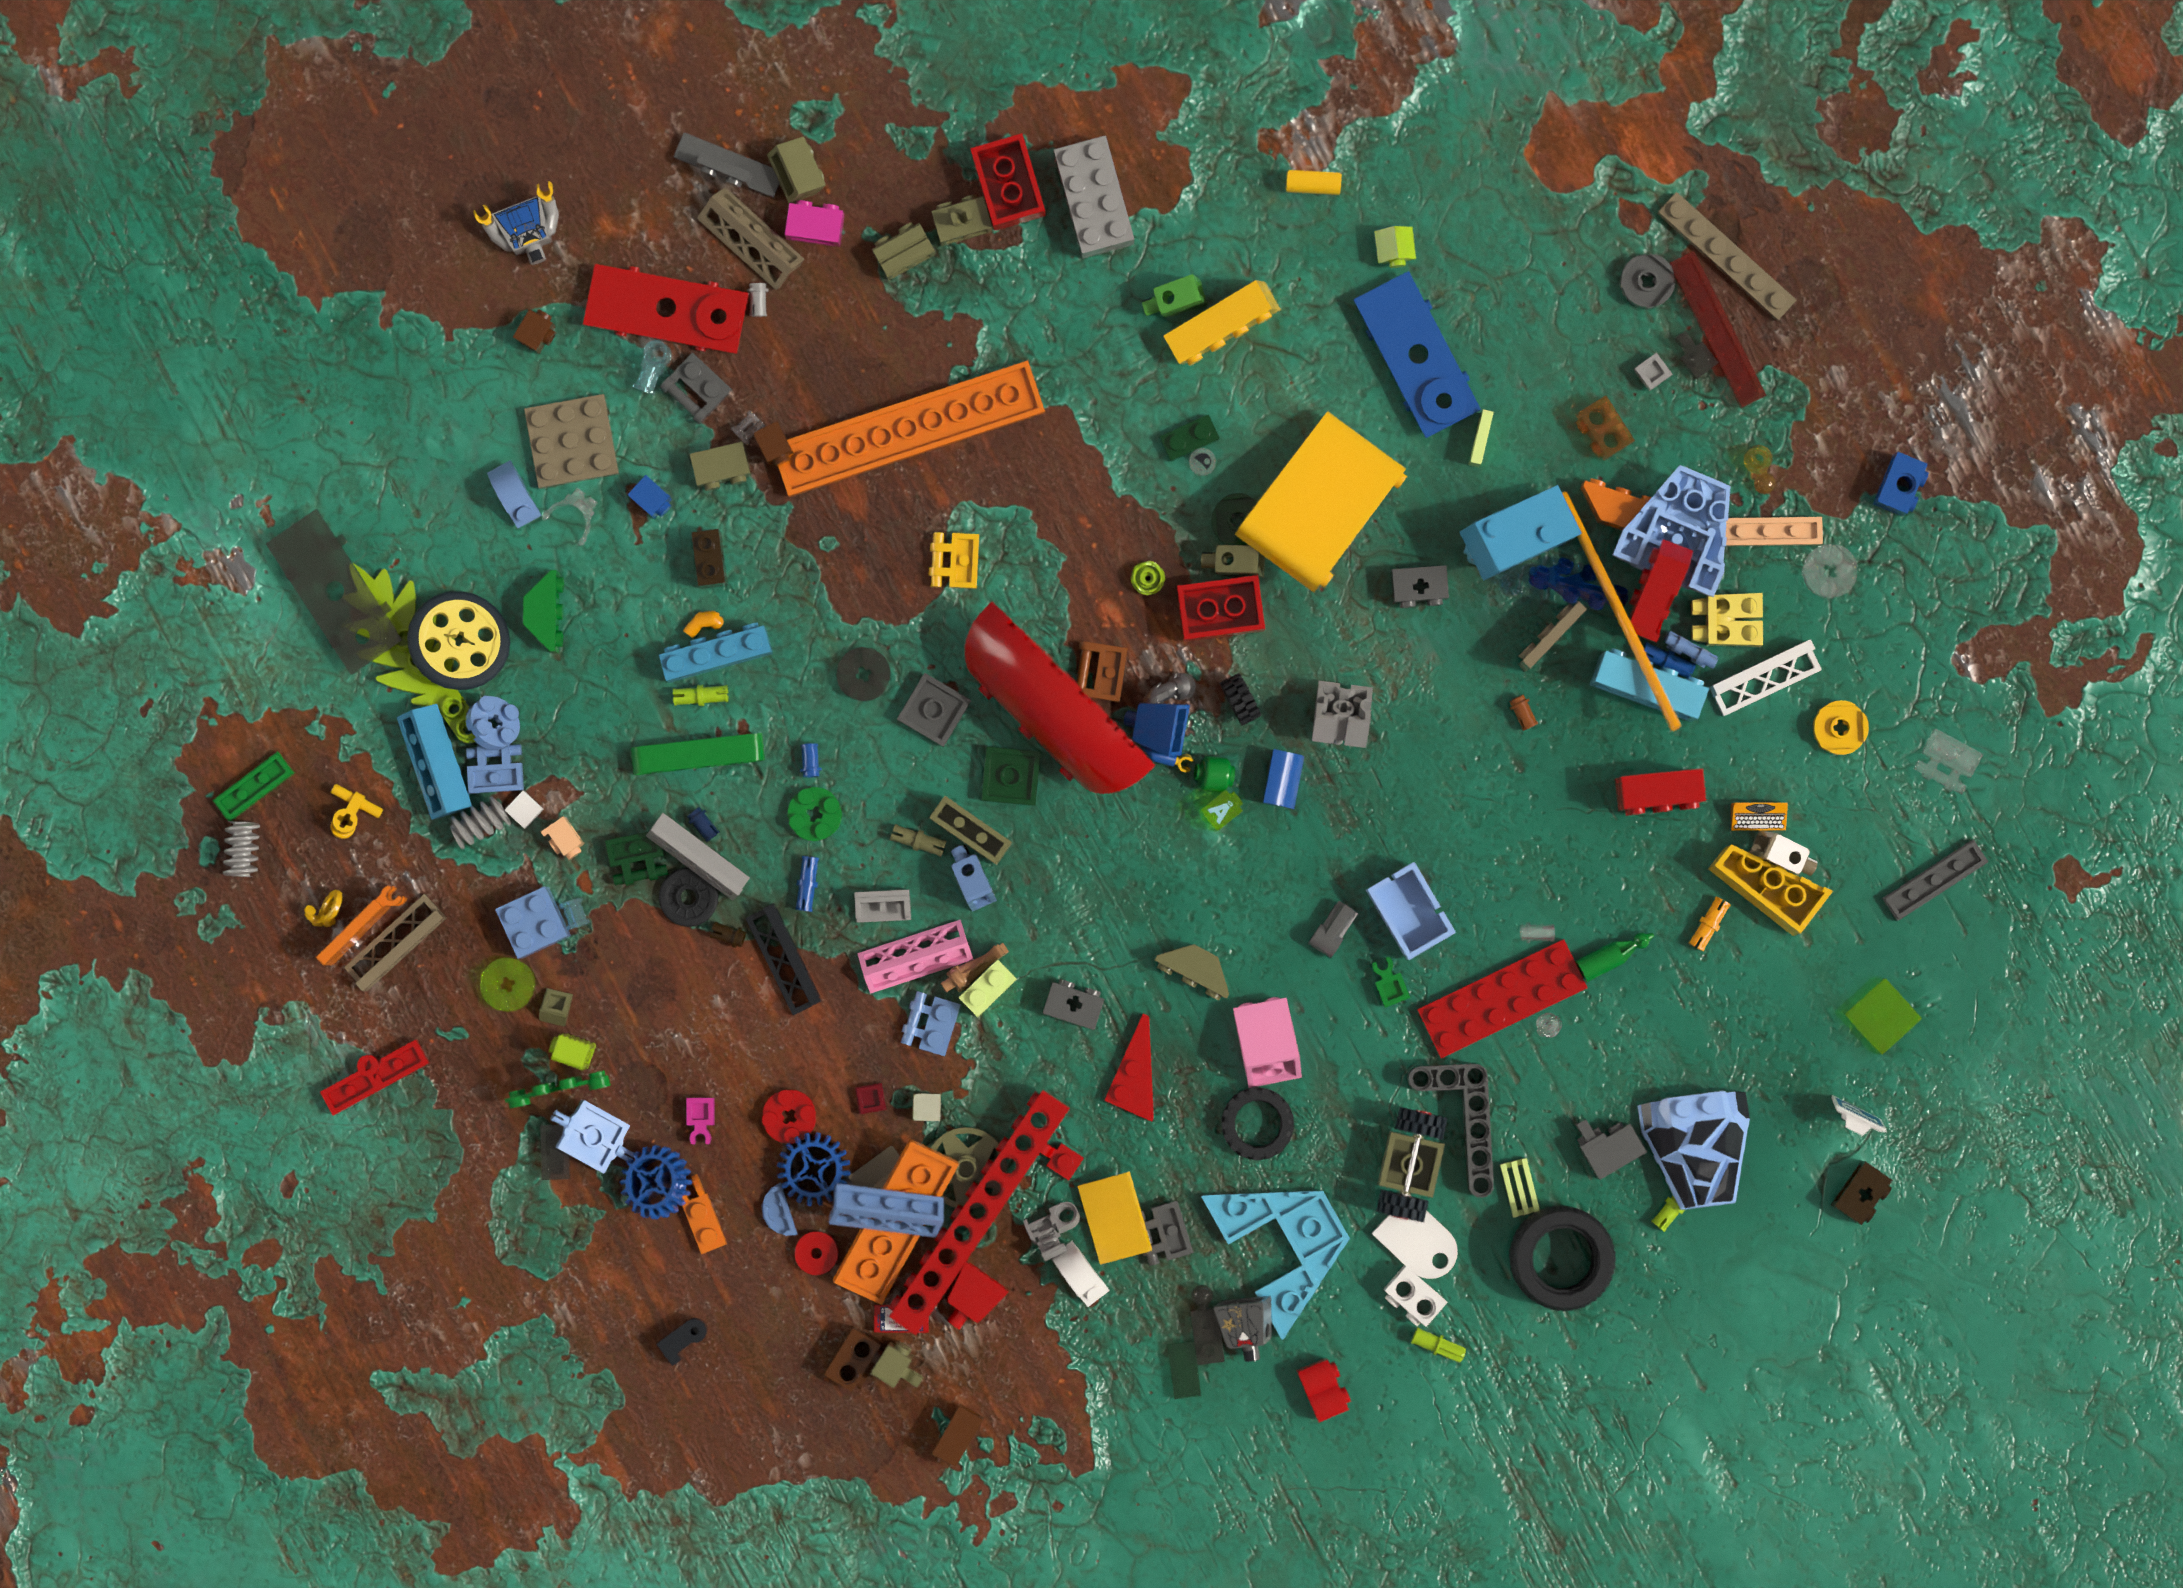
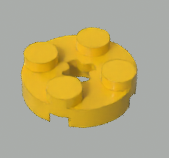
[1813,700,1869,755]

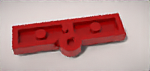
[320,1039,430,1116]

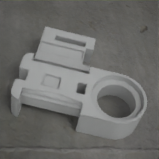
[1024,1202,1080,1261]

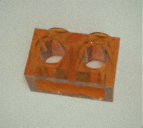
[1575,395,1635,461]

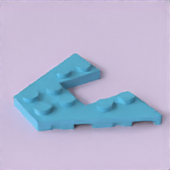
[1201,1190,1350,1340]

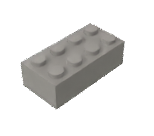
[1054,136,1134,259]

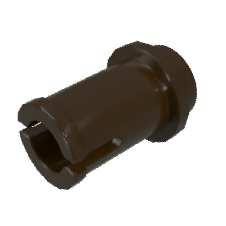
[710,921,746,948]

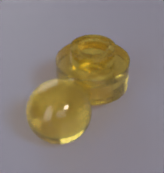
[1744,445,1776,494]

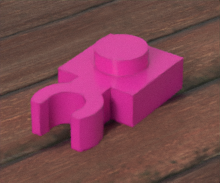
[686,1098,715,1144]

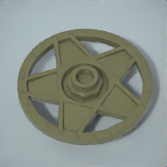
[931,1127,1007,1209]

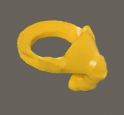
[304,890,342,927]

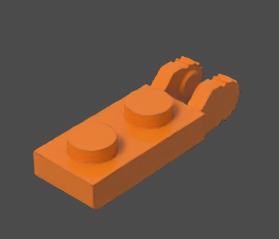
[682,1174,727,1254]

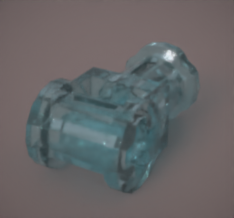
[632,340,672,396]

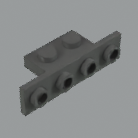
[674,132,780,198]

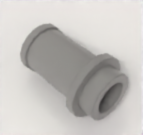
[747,283,769,317]

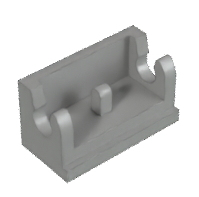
[854,890,911,923]

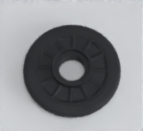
[659,867,718,927]

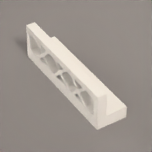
[1709,639,1822,716]

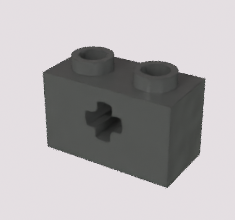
[1391,565,1449,608]
[1043,979,1104,1030]

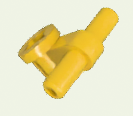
[331,784,383,839]

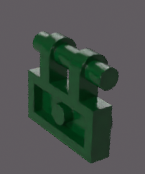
[605,831,668,886]

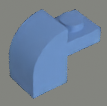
[487,460,541,528]

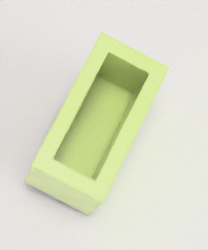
[959,960,1017,1017]

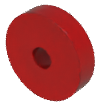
[795,1231,839,1275]

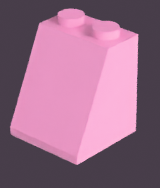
[1233,997,1302,1088]

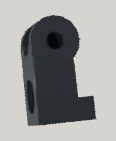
[657,1318,708,1366]

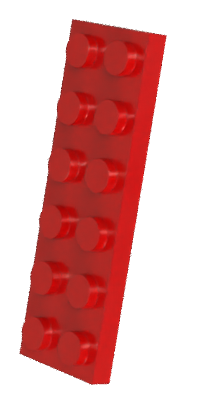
[1417,939,1588,1058]

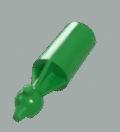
[1575,933,1654,983]

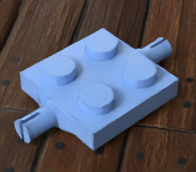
[550,1099,634,1173]

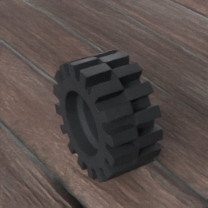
[1220,673,1261,726]

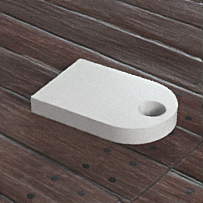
[1372,1195,1458,1279]

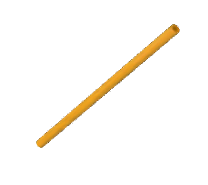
[1562,492,1681,731]

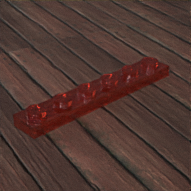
[1669,251,1766,408]

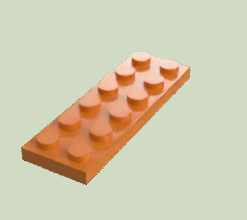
[833,1139,959,1305]

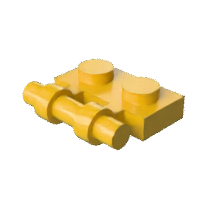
[929,532,979,589]

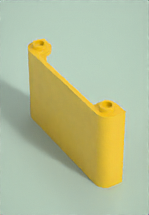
[1235,411,1407,593]

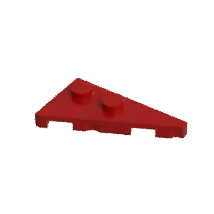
[1104,1014,1154,1122]

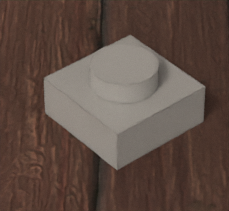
[1634,353,1672,391]

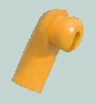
[683,611,724,639]

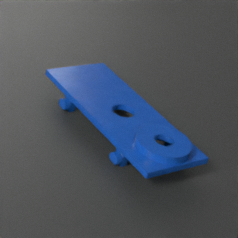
[1353,271,1481,439]

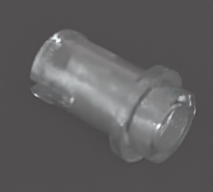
[1520,922,1555,944]

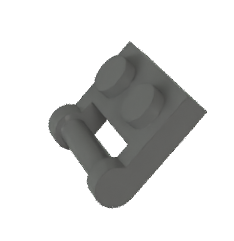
[659,353,733,425]

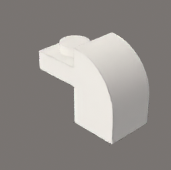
[1051,1241,1110,1307]

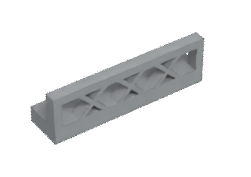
[646,813,750,901]

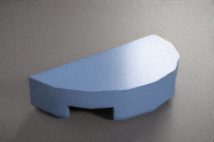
[762,1183,798,1236]

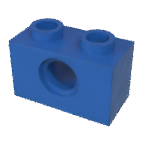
[1873,452,1929,517]

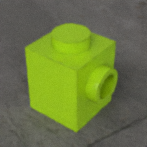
[1375,226,1416,268]

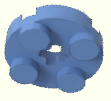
[466,696,520,750]

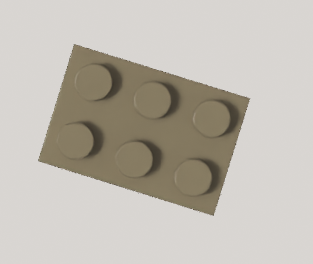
[1518,602,1586,672]

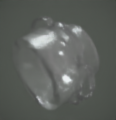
[1536,1013,1562,1038]

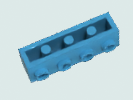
[659,623,773,683]
[397,704,472,820]

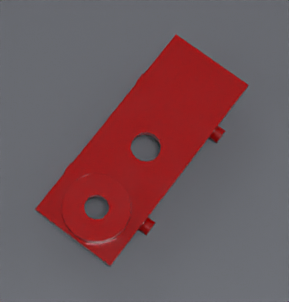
[583,264,749,354]

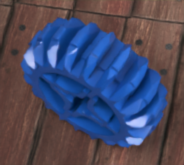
[777,1132,851,1206]
[620,1145,693,1219]

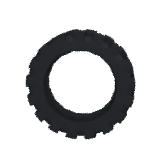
[1221,1087,1294,1160]

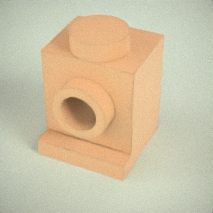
[541,816,585,860]

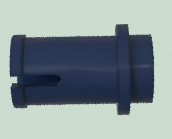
[687,807,720,843]

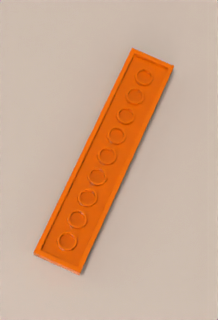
[778,361,1045,497]

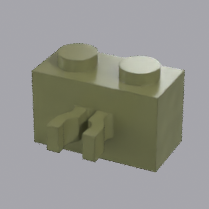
[932,195,993,247]
[871,1340,924,1388]

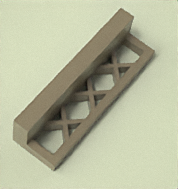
[697,188,804,290]
[344,894,447,992]

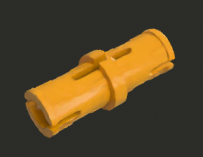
[1688,896,1731,952]

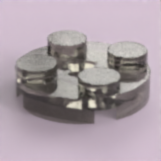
[836,647,891,702]

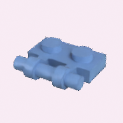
[1663,631,1718,669]
[466,744,524,794]
[901,991,961,1056]

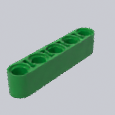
[630,733,765,775]

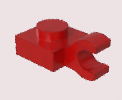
[1040,1142,1084,1180]

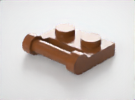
[1076,641,1128,702]

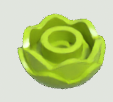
[1131,561,1165,595]

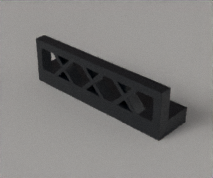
[745,904,822,1015]

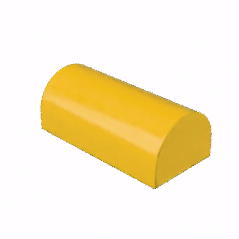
[1286,170,1342,195]

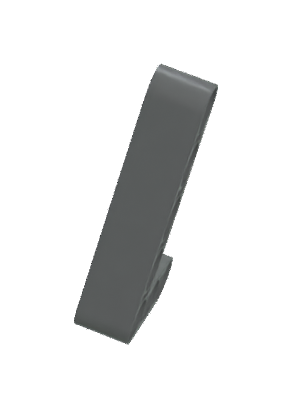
[1407,1063,1494,1198]

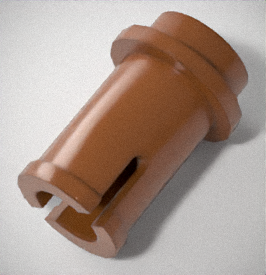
[1509,694,1538,731]

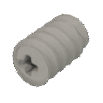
[450,797,511,849]
[223,821,260,877]

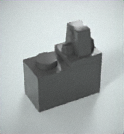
[1575,1118,1647,1180]

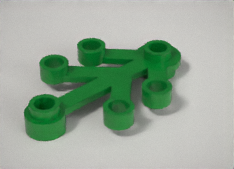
[504,1070,611,1109]

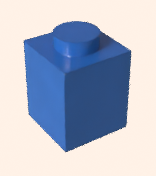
[628,475,672,519]

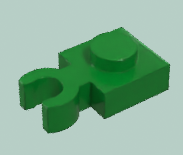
[1372,957,1410,1008]

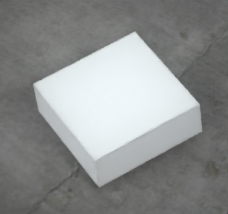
[505,790,544,829]

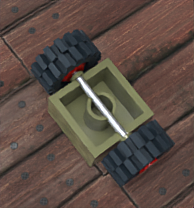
[1376,1107,1448,1223]

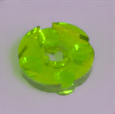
[480,957,536,1012]

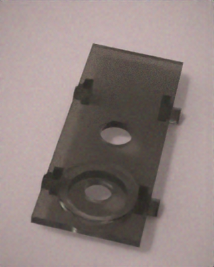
[266,509,402,675]

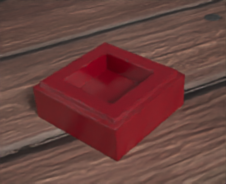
[855,1083,887,1114]

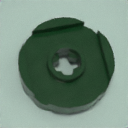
[1211,493,1258,546]

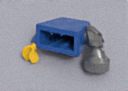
[1124,673,1196,772]

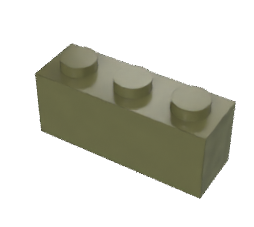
[929,796,1012,865]

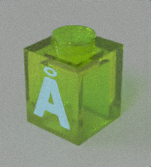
[1200,790,1243,832]

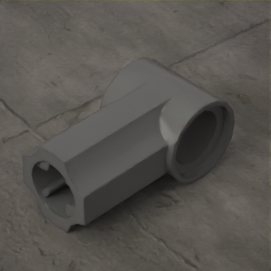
[1308,901,1358,959]

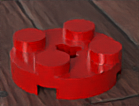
[762,1090,817,1144]

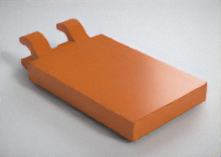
[316,886,407,965]

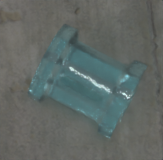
[559,897,590,931]

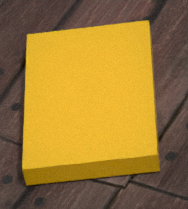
[1078,1171,1152,1265]

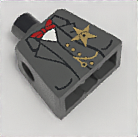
[1214,1296,1271,1362]

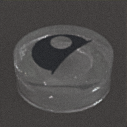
[1189,448,1216,476]

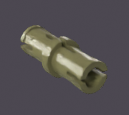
[890,824,947,857]

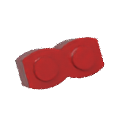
[1296,1358,1351,1422]

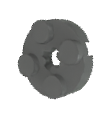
[1620,254,1675,309]

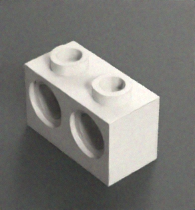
[1384,1265,1447,1327]

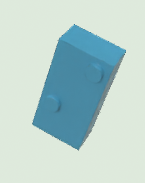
[1460,485,1582,581]

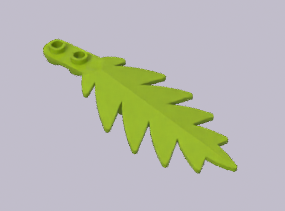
[344,563,476,743]

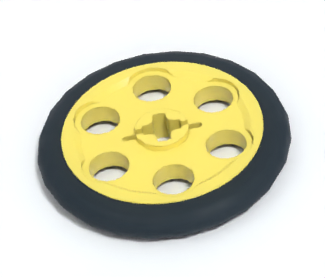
[407,591,510,690]

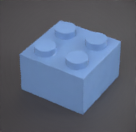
[495,886,571,959]

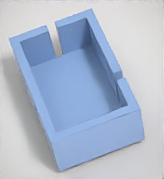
[1366,862,1456,960]

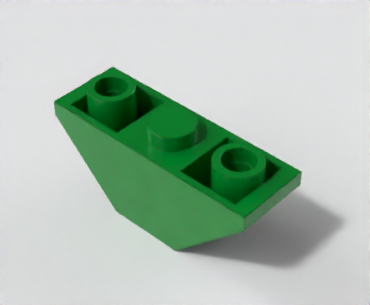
[523,570,564,653]

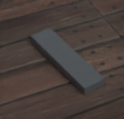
[1882,839,1988,921]

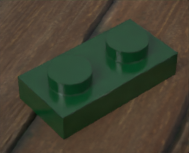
[1159,414,1220,462]

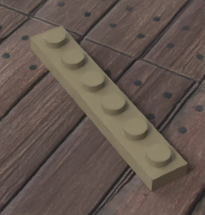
[1657,192,1797,321]

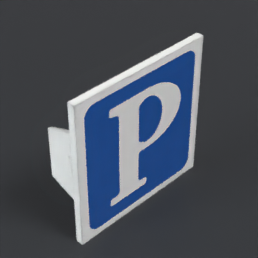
[1831,1095,1887,1135]

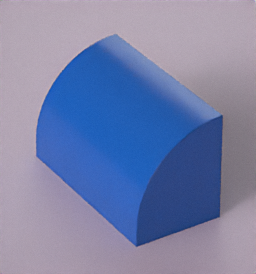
[1263,749,1304,809]

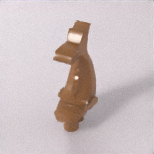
[941,943,1009,992]

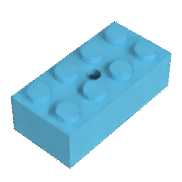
[1589,648,1709,722]

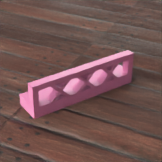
[857,920,973,994]

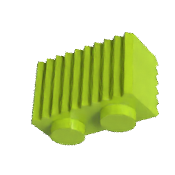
[549,1034,596,1070]

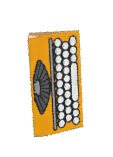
[1731,803,1788,831]

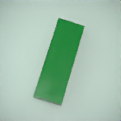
[212,751,295,821]

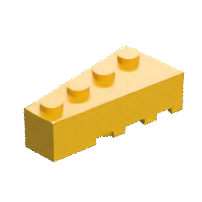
[1164,280,1281,366]
[1708,845,1833,936]

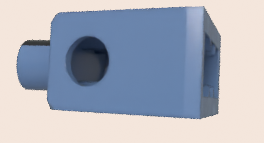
[951,845,997,912]

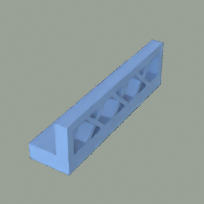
[829,1184,944,1238]

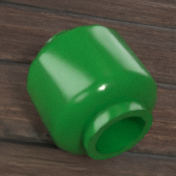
[1194,756,1235,793]

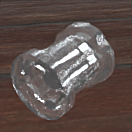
[730,410,766,445]

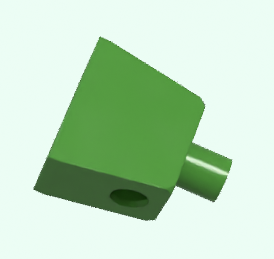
[1142,274,1208,318]

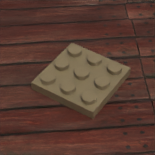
[524,394,619,489]

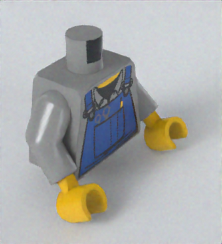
[473,181,559,265]

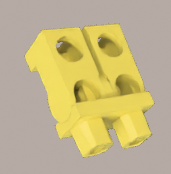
[1691,593,1763,647]

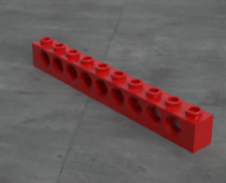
[888,1089,1070,1335]

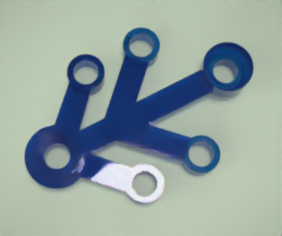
[1528,558,1629,610]

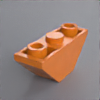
[1581,478,1652,531]

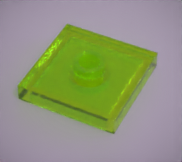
[1844,978,1922,1055]

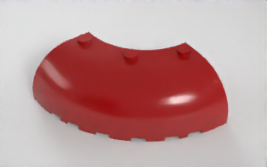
[964,602,1155,794]

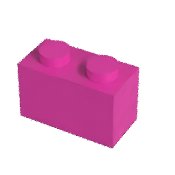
[785,200,844,247]

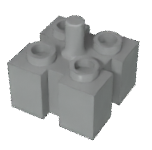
[1312,681,1373,748]

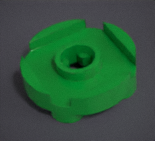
[788,787,842,841]

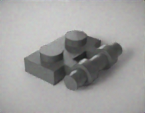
[1141,1200,1193,1266]

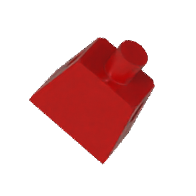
[947,1260,1009,1330]

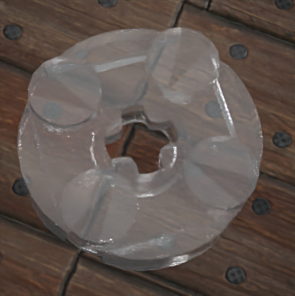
[1801,544,1857,599]

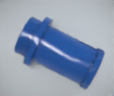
[800,743,822,778]

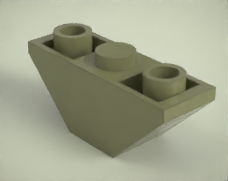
[1155,944,1229,1001]

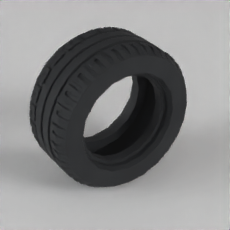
[1509,1205,1616,1311]

